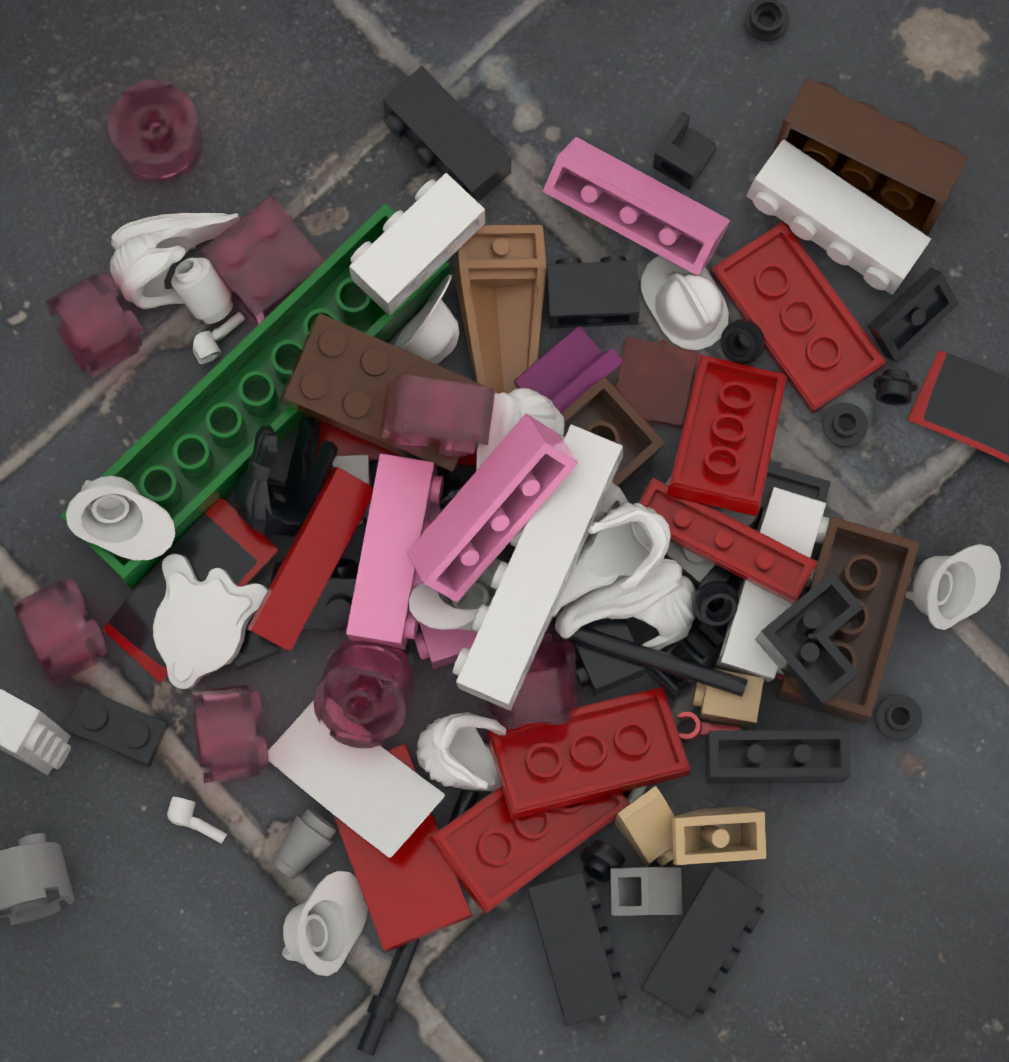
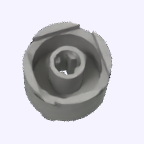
[0,833,75,926]

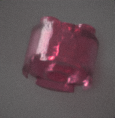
[108,80,203,182]
[46,272,143,379]
[11,579,108,686]
[486,632,579,729]
[314,641,414,748]
[192,685,269,784]

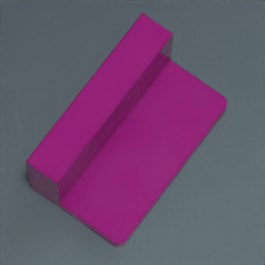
[514,327,624,413]

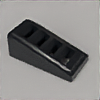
[645,617,728,702]

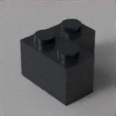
[755,572,864,711]

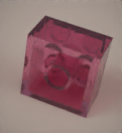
[201,196,325,326]
[382,374,495,457]

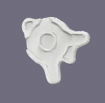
[153,554,268,689]

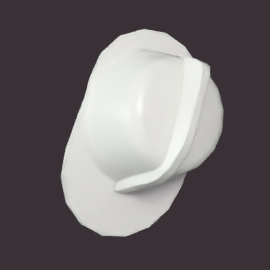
[640,255,729,350]
[389,274,459,364]
[66,476,175,560]
[905,544,1001,630]
[409,559,501,631]
[282,871,368,976]

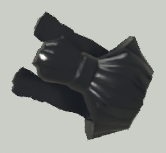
[234,416,339,537]

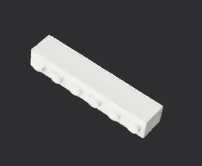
[452,424,623,711]

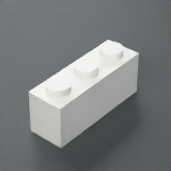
[349,173,485,316]

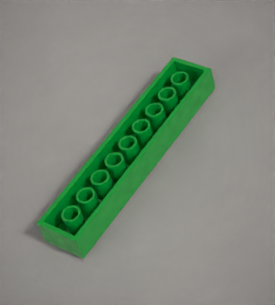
[60,203,450,589]

